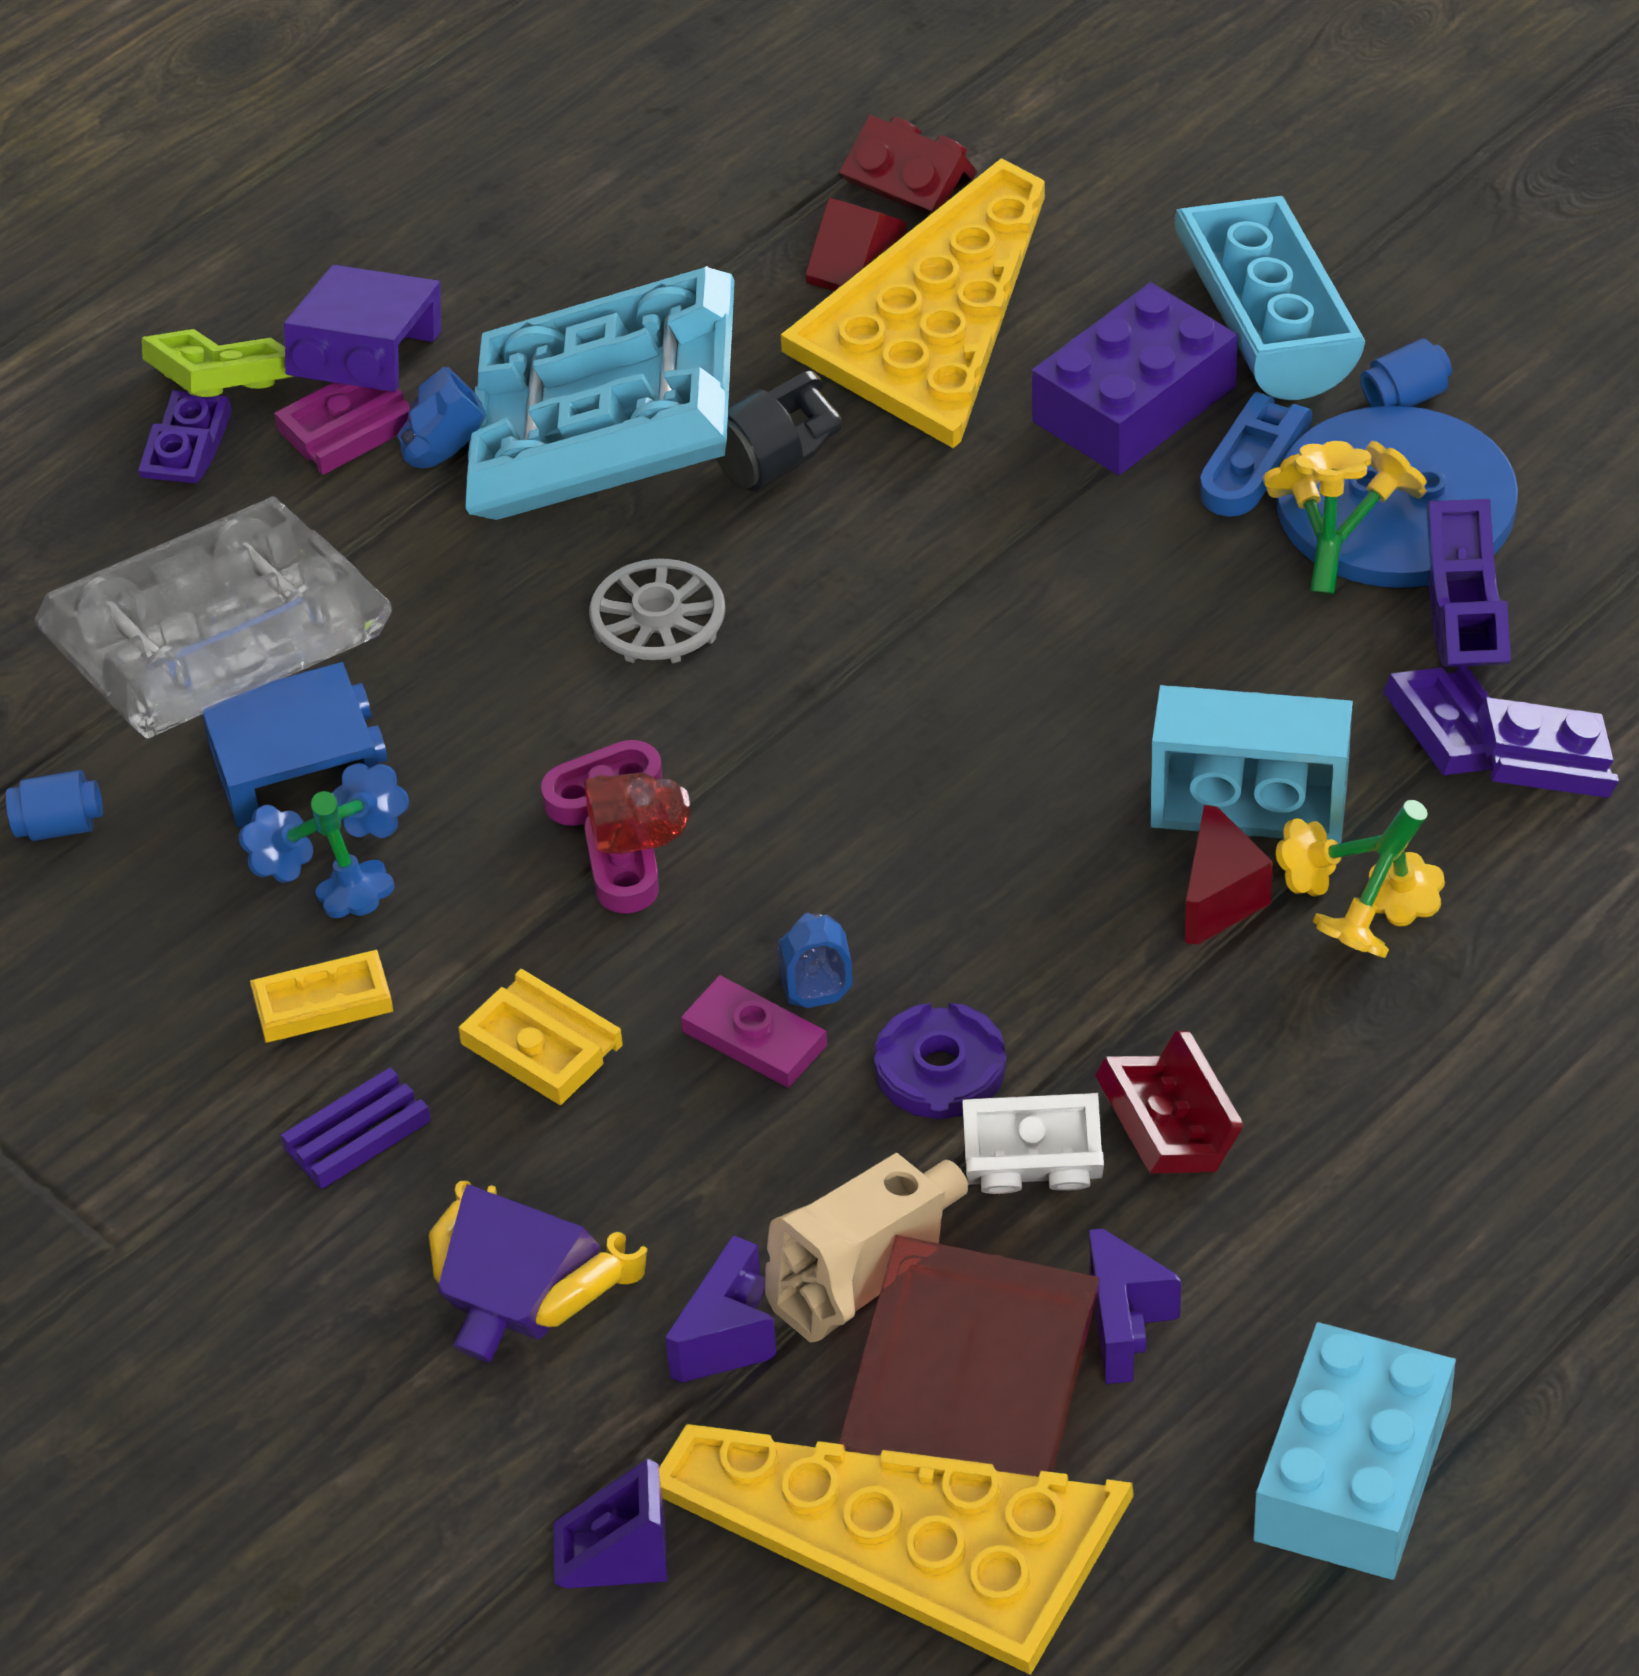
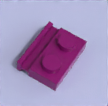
[274,382,414,475]

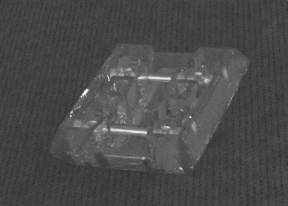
[35,496,392,739]

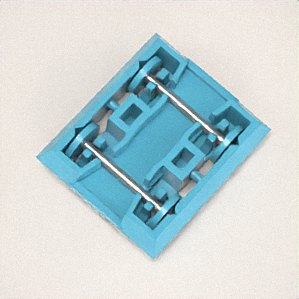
[466,267,735,520]

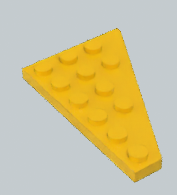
[781,158,1045,448]

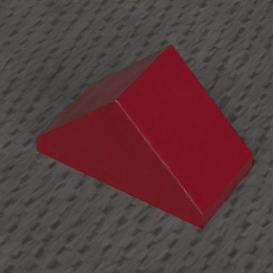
[806,197,907,292]
[1185,805,1273,945]

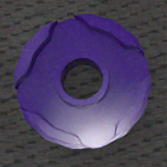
[874,1002,1006,1119]

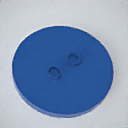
[1276,406,1518,588]

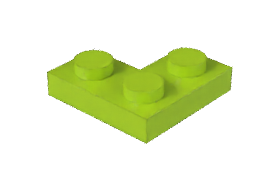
[142,329,295,397]

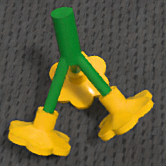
[1263,441,1427,595]
[1276,800,1445,958]

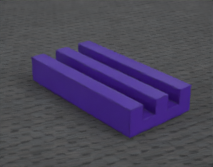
[281,1067,431,1190]

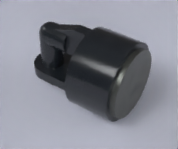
[716,371,842,491]

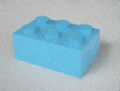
[1151,685,1353,843]
[1254,1322,1456,1580]

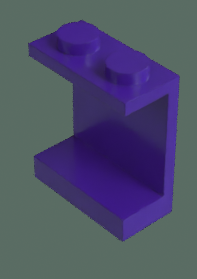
[284,265,441,392]

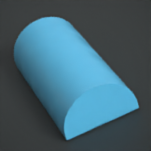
[1175,196,1365,400]

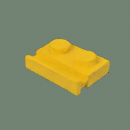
[458,969,623,1106]

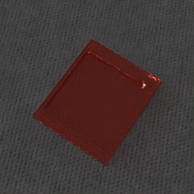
[839,1235,1100,1477]

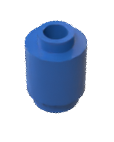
[1360,338,1452,407]
[6,770,103,841]

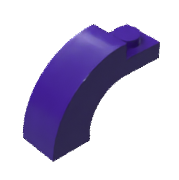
[1426,499,1511,667]

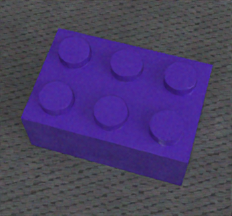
[1032,282,1238,476]

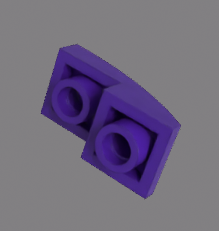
[138,390,232,484]

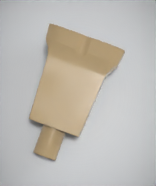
[764,1153,968,1342]

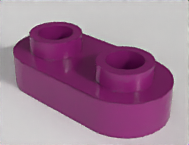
[541,740,663,826]
[585,802,659,913]

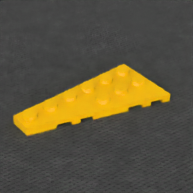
[659,1424,1134,1675]

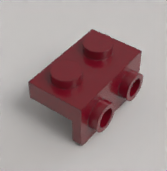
[839,115,977,215]
[1095,1031,1243,1174]

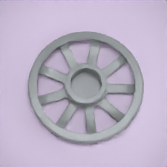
[589,559,725,664]

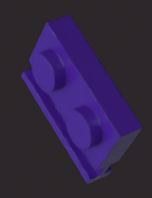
[1383,666,1494,775]
[1477,697,1619,798]

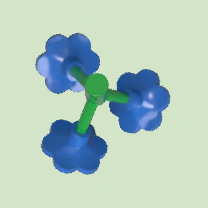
[239,763,409,918]

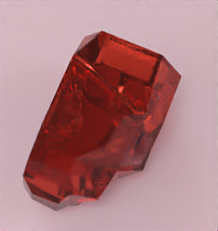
[584,773,691,854]

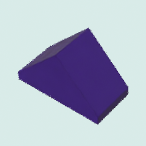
[553,1459,667,1588]

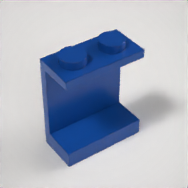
[199,662,388,828]

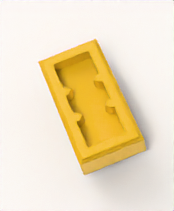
[250,950,394,1043]

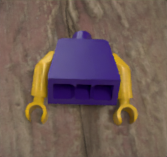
[429,1181,647,1363]

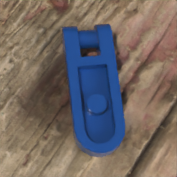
[1200,392,1312,517]

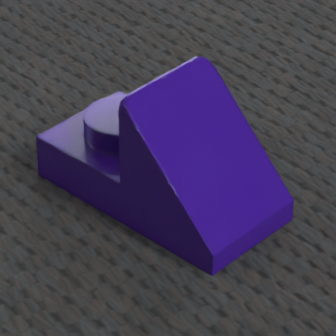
[1089,1229,1181,1384]
[665,1235,776,1383]

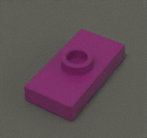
[681,975,827,1088]

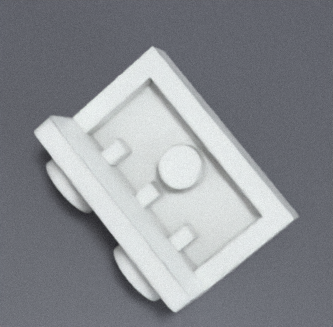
[963,1093,1104,1194]

